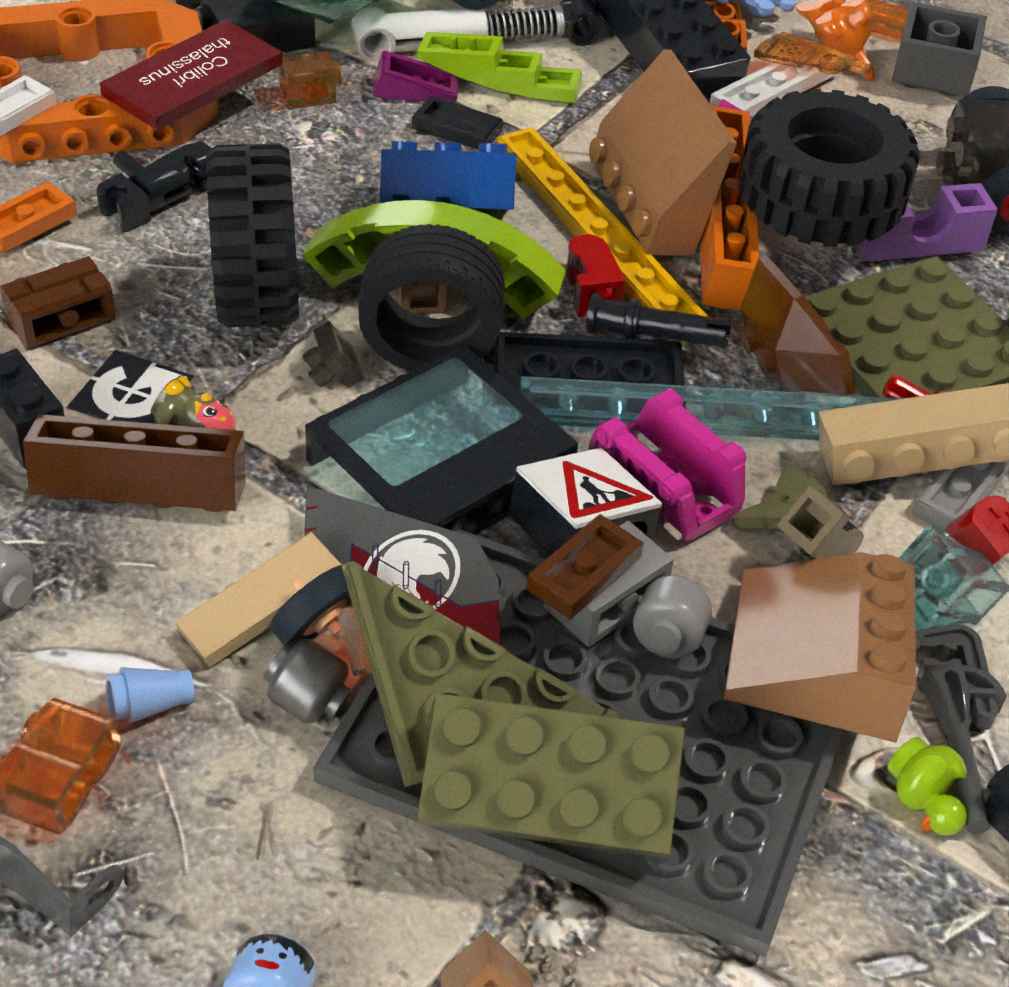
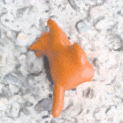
[796,0,875,81]

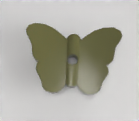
[732,464,827,532]

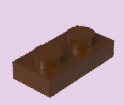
[526,514,644,620]

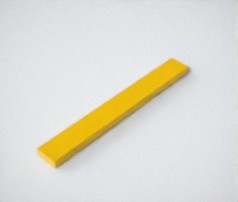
[497,127,709,344]

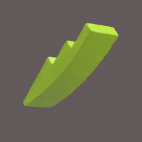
[417,32,582,104]

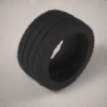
[358,224,505,371]

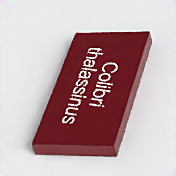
[100,20,283,131]

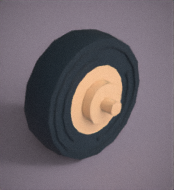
[270,565,353,645]

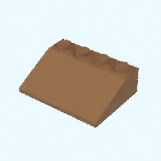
[589,49,737,256]
[723,552,916,743]

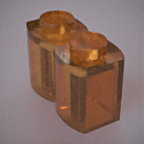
[0,698,121,835]

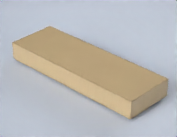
[176,532,342,668]

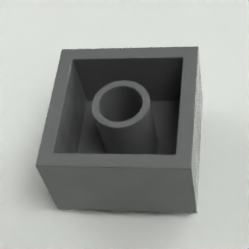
[891,2,987,96]

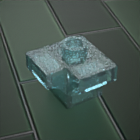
[899,524,1009,630]

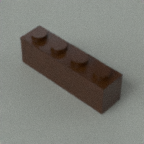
[23,414,246,512]

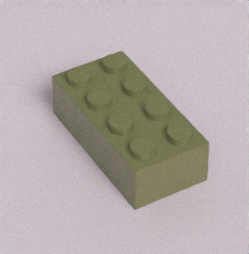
[417,693,685,859]

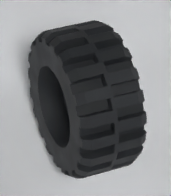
[738,89,920,247]
[206,143,299,328]

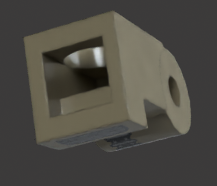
[776,485,864,559]

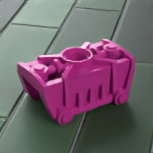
[589,388,747,542]

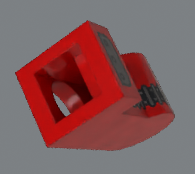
[566,234,626,318]

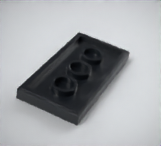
[493,332,686,415]

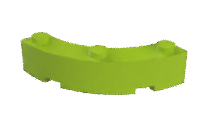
[302,200,566,319]

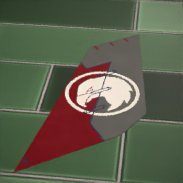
[304,486,500,645]

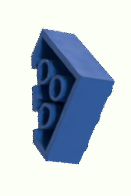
[380,141,516,210]

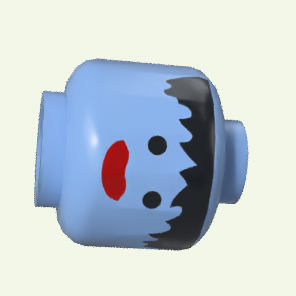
[223,933,317,987]

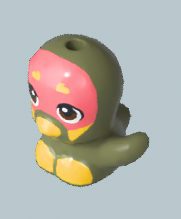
[150,375,236,430]

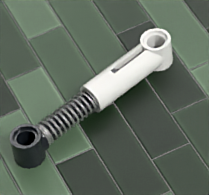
[351,0,603,62]

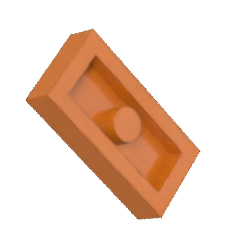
[0,181,77,253]

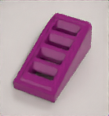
[373,51,458,103]

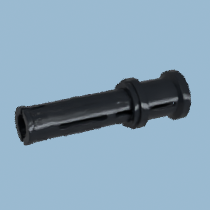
[586,293,731,349]

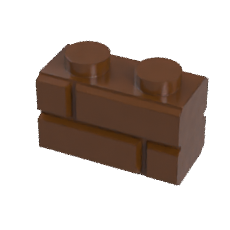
[0,256,116,350]

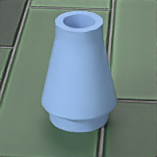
[105,667,194,725]

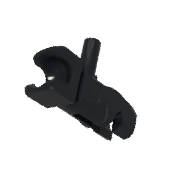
[96,141,211,232]

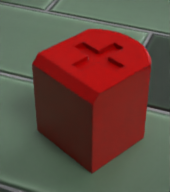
[942,496,1009,579]

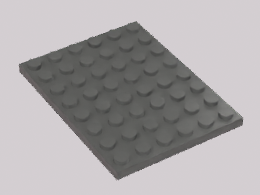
[313,528,844,957]

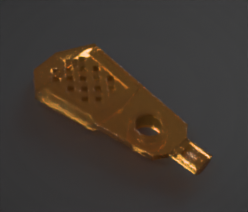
[754,32,871,76]

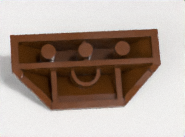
[739,255,856,396]

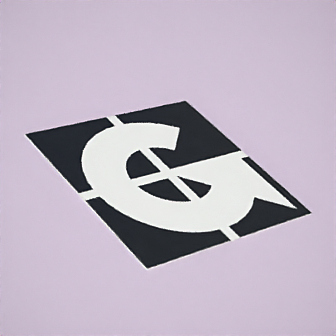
[67,350,195,424]

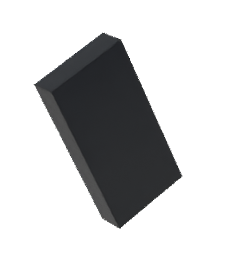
[412,96,503,149]

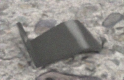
[0,836,124,937]

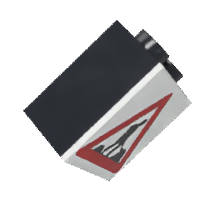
[508,448,662,556]

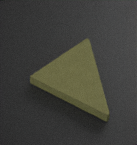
[342,561,619,787]

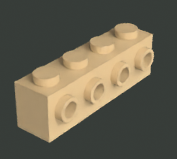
[819,383,1009,486]

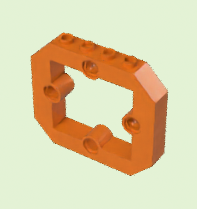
[0,0,218,163]

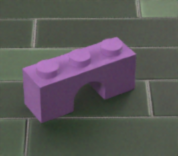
[854,183,998,262]

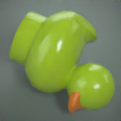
[887,737,967,836]

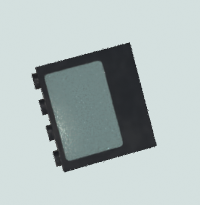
[305,344,578,535]

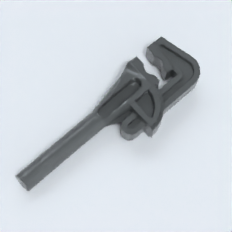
[915,624,1007,834]

